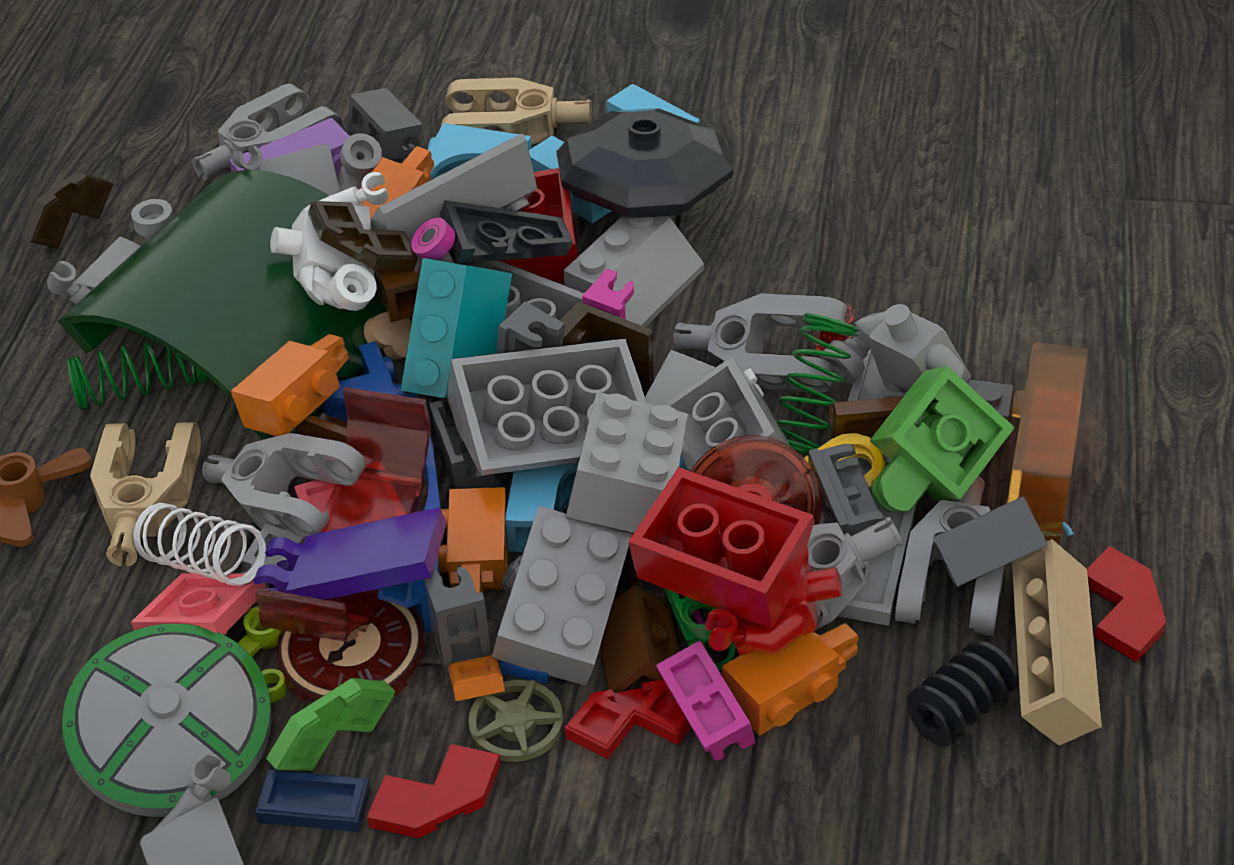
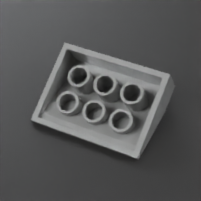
[447,339,647,476]

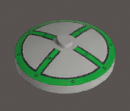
[62,623,272,817]

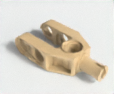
[440,78,592,145]
[90,422,201,566]

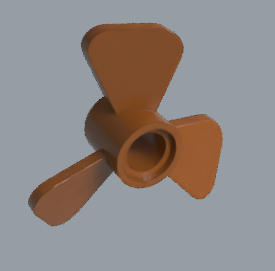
[0,448,93,547]

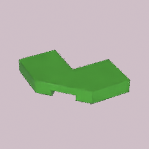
[266,678,395,771]

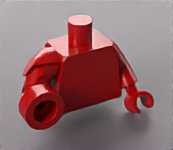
[704,483,843,655]

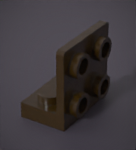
[559,301,654,396]

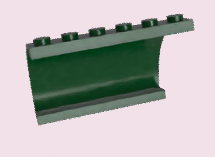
[58,170,386,440]

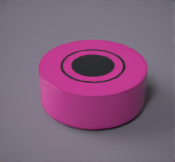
[411,218,455,260]

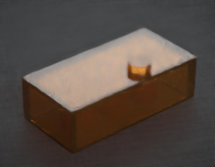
[1008,342,1088,543]

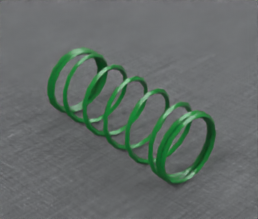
[776,313,859,455]
[67,340,208,410]

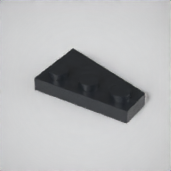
[440,200,573,264]

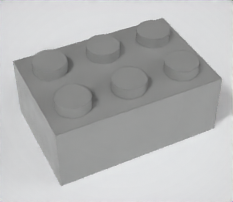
[566,392,688,533]
[492,505,632,686]

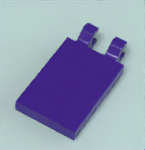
[253,507,446,606]

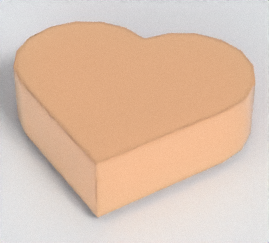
[364,312,412,360]

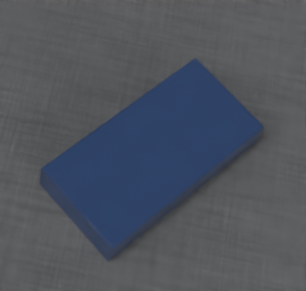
[255,769,371,832]

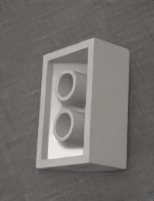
[564,216,704,327]
[662,357,796,486]

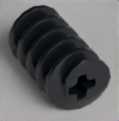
[907,640,1019,747]

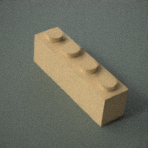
[1012,539,1102,746]

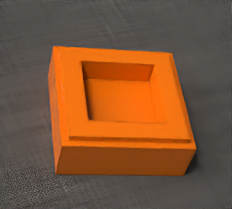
[448,655,505,701]

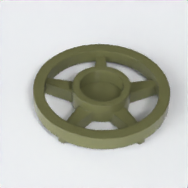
[469,679,563,762]

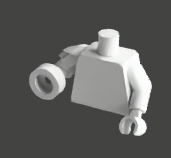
[270,172,388,311]

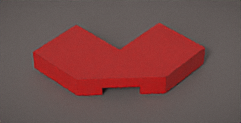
[1087,546,1166,662]
[565,679,692,759]
[367,744,501,838]

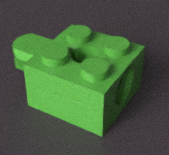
[870,366,1015,512]

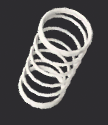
[133,503,266,586]

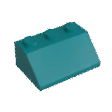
[401,258,512,398]

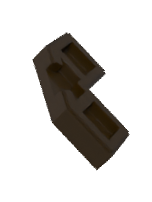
[21,171,114,249]
[308,201,418,271]

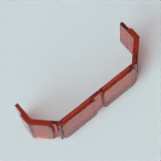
[255,387,431,642]

